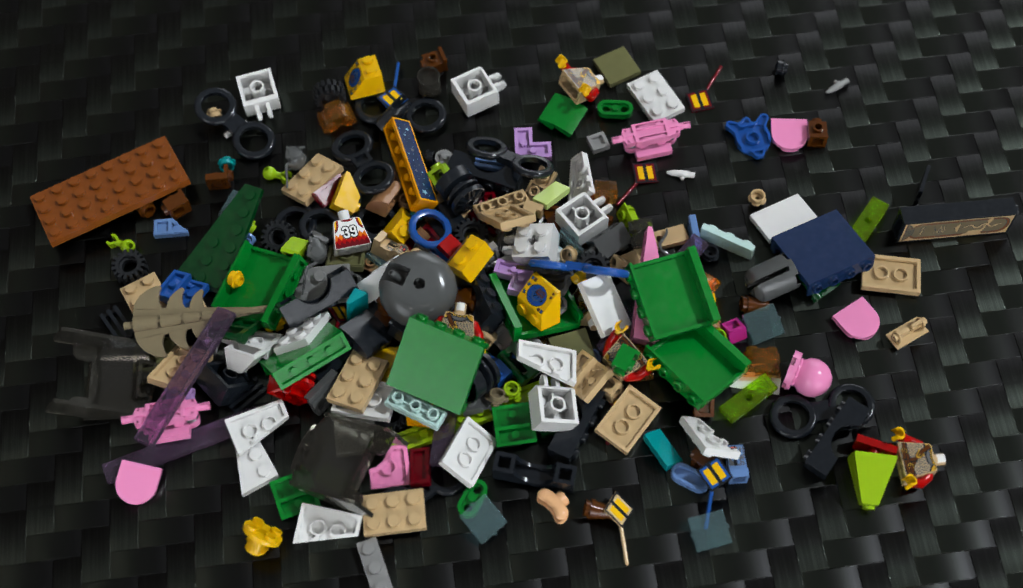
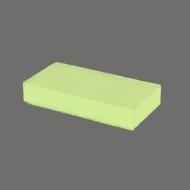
[532,181,570,210]

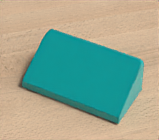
[346,288,368,321]
[643,428,683,471]

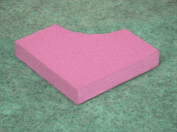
[369,444,410,490]

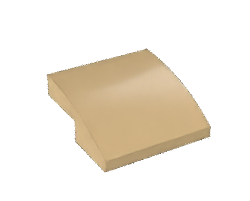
[560,349,613,404]

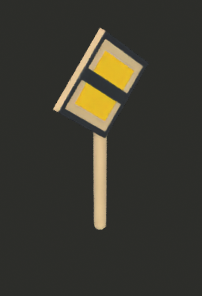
[603,491,634,566]

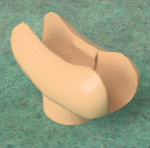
[537,488,569,524]

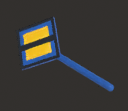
[377,62,408,108]
[696,457,733,529]

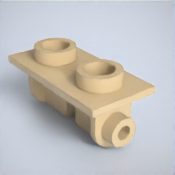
[886,317,929,350]

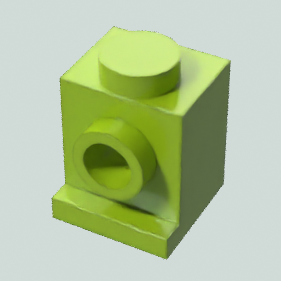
[427,162,450,187]

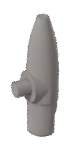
[826,78,850,94]

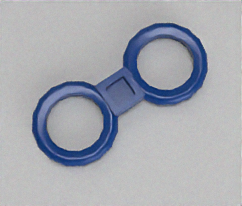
[408,208,463,293]
[528,259,630,278]

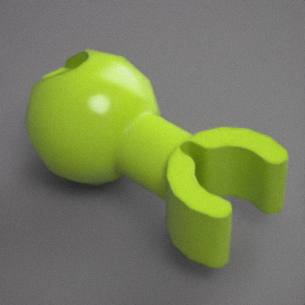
[262,166,292,185]
[106,233,135,252]

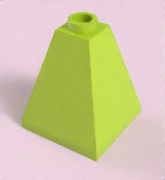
[848,451,897,510]

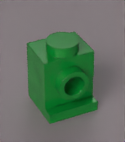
[611,343,641,377]

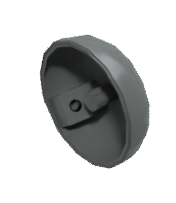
[378,250,458,326]

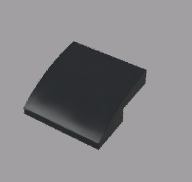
[339,309,394,359]

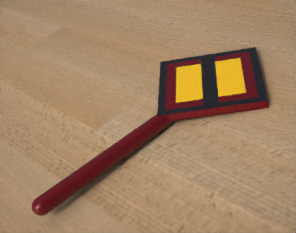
[686,65,722,113]
[616,162,659,206]
[328,303,347,328]

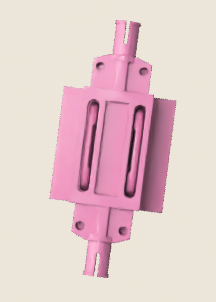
[611,118,691,162]
[121,397,211,445]

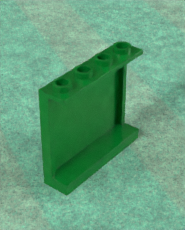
[211,240,308,331]
[625,245,721,342]
[488,270,583,342]
[386,313,489,415]
[259,322,352,390]
[643,325,752,411]

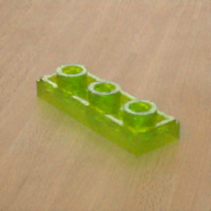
[852,196,890,243]
[719,373,778,424]

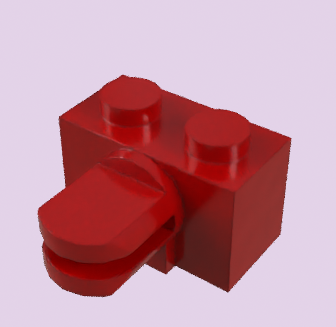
[266,372,316,406]

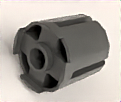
[745,253,801,302]

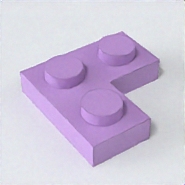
[514,127,552,161]
[493,258,534,297]

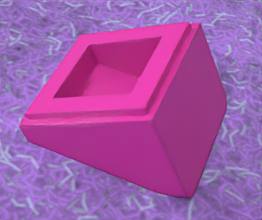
[720,318,748,344]

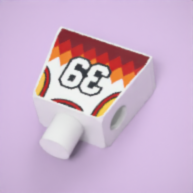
[332,210,371,257]

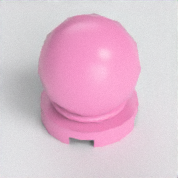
[781,350,832,397]

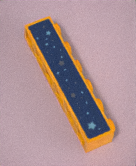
[383,117,438,212]

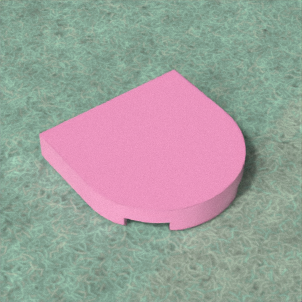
[770,118,808,152]
[831,296,880,340]
[115,460,163,505]

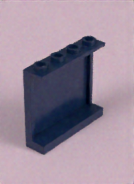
[770,209,875,296]

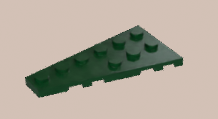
[178,184,264,294]

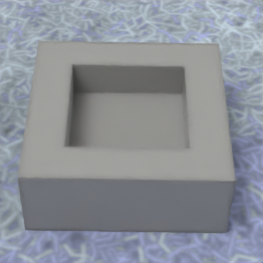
[586,131,610,155]

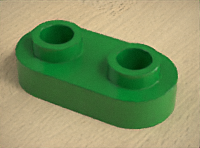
[597,100,633,119]
[457,479,488,519]

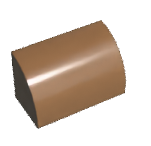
[365,181,403,217]

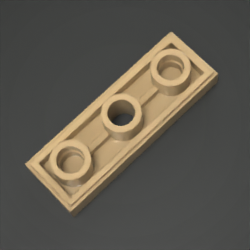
[473,189,529,223]
[630,224,690,256]

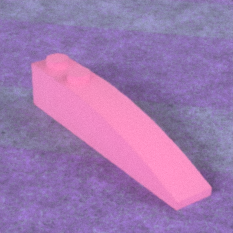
[629,226,659,346]

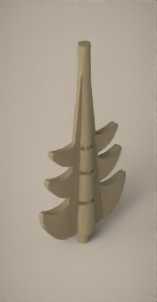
[123,286,268,358]

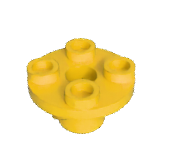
[242,517,283,556]

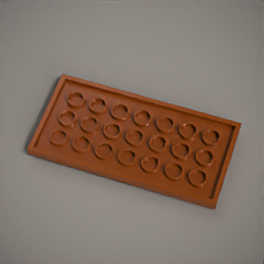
[30,136,191,247]

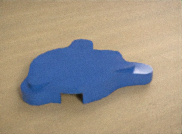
[725,113,771,160]

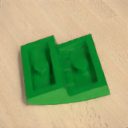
[538,93,588,137]
[492,401,537,447]
[269,468,321,520]

